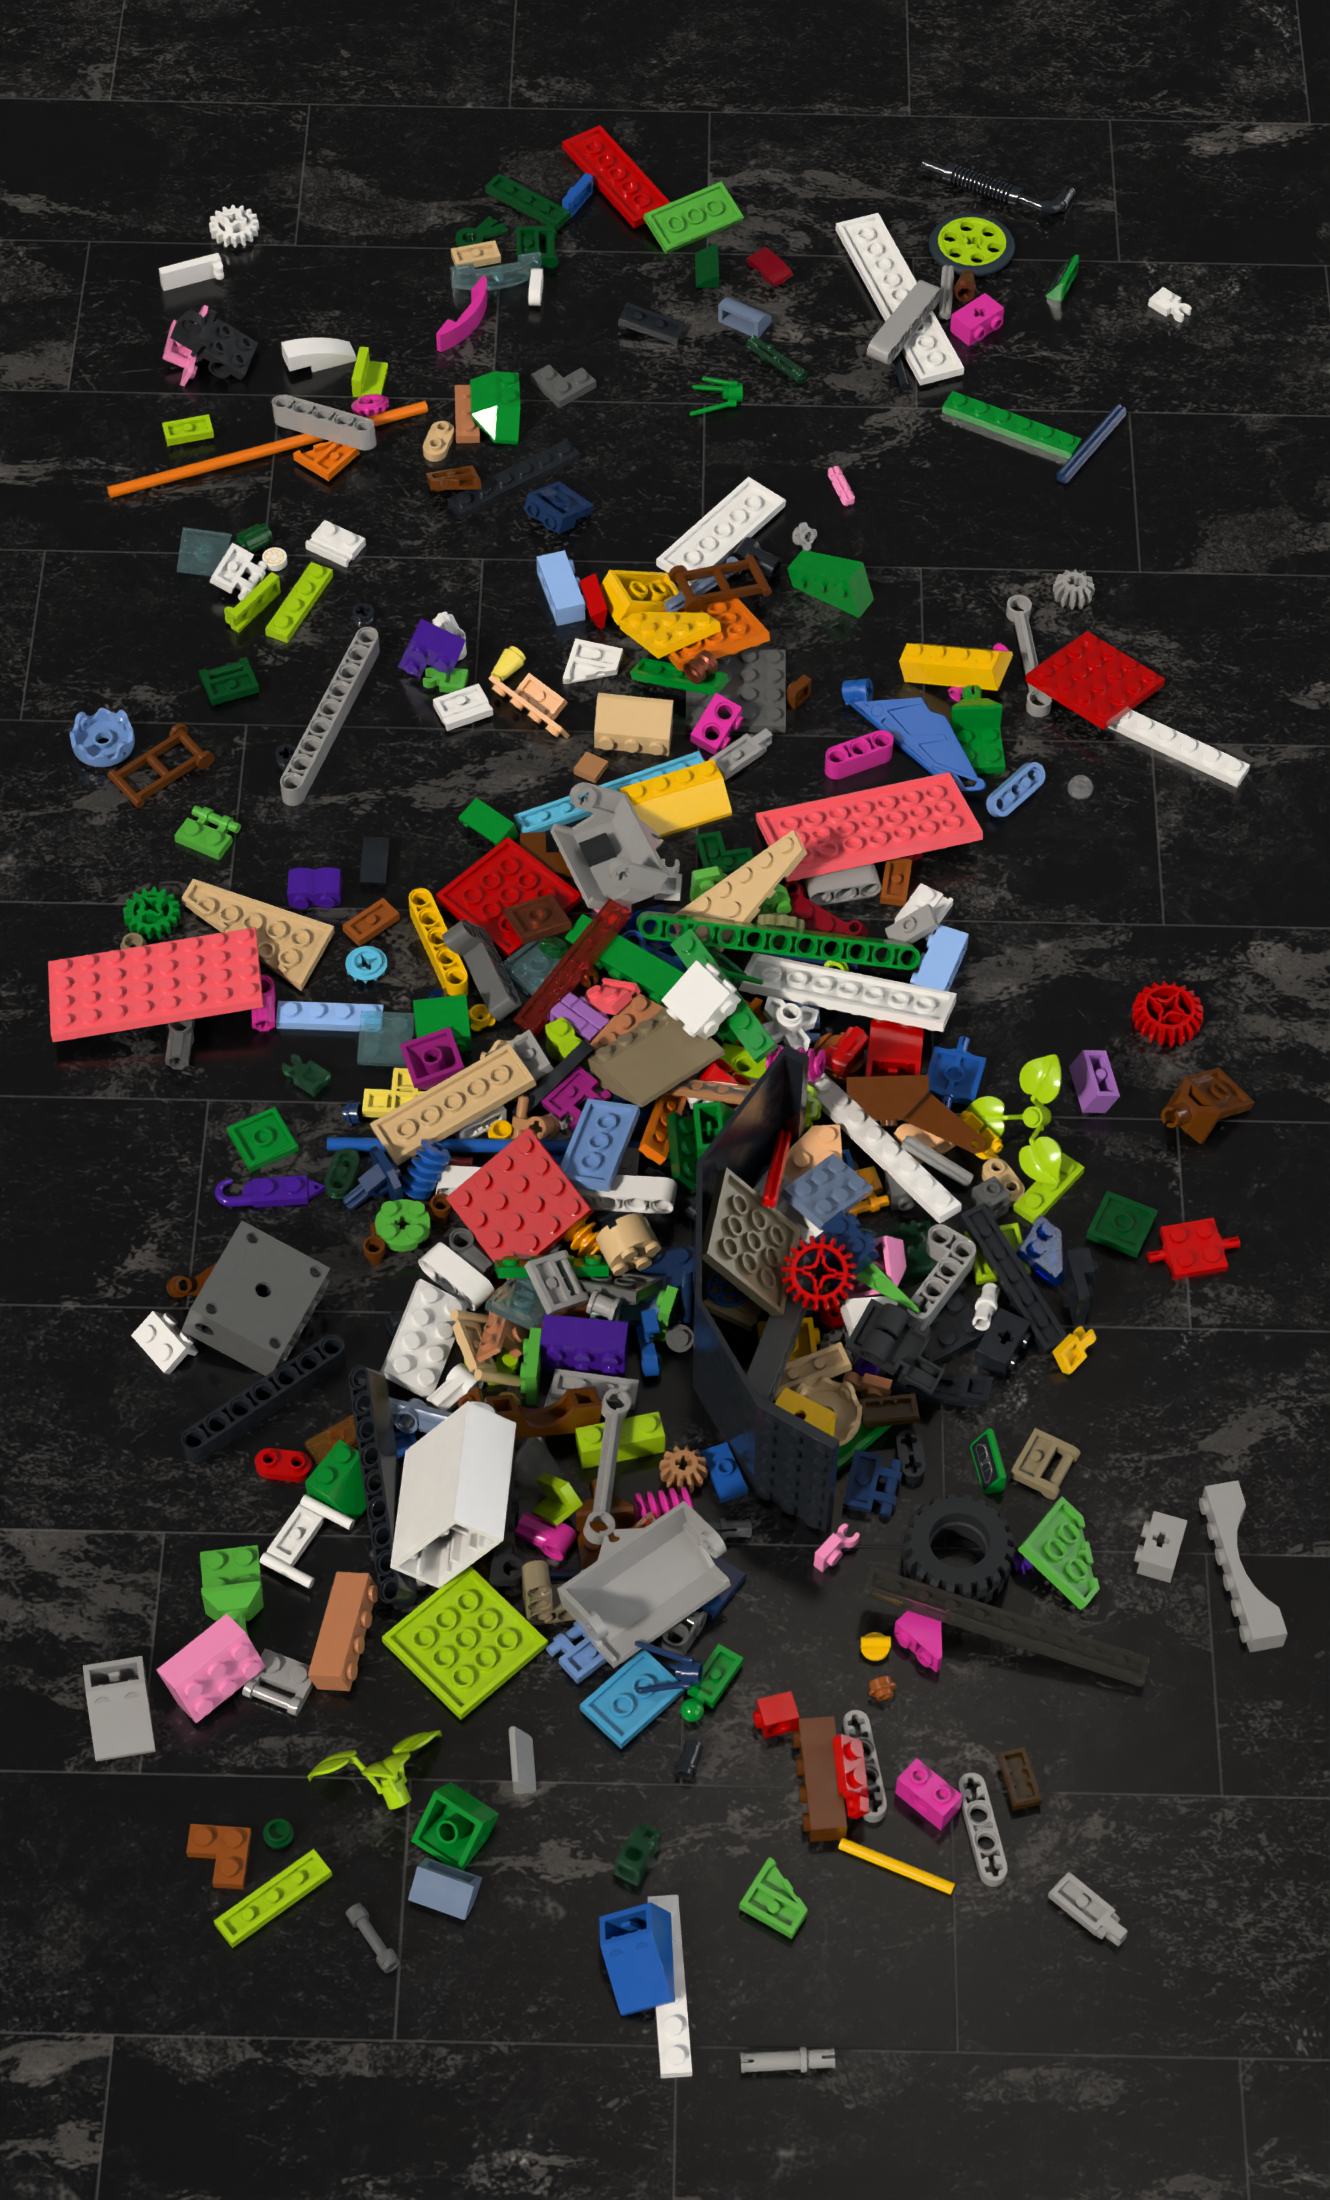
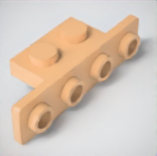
[489,673,570,739]

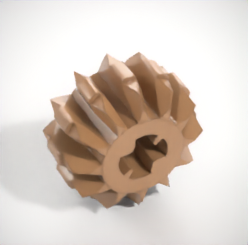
[659,1444,708,1493]

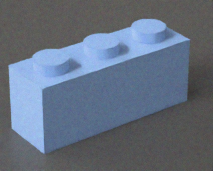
[537,550,588,626]
[910,925,969,992]

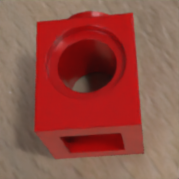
[752,1691,800,1738]

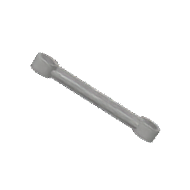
[1006,595,1052,717]
[583,1388,631,1545]

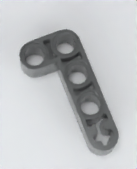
[442,919,521,1021]

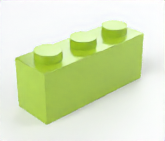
[575,1411,665,1469]

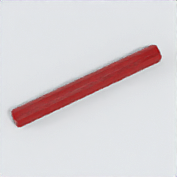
[762,1129,792,1209]

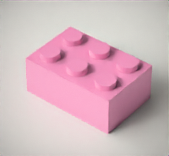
[157,1614,266,1723]

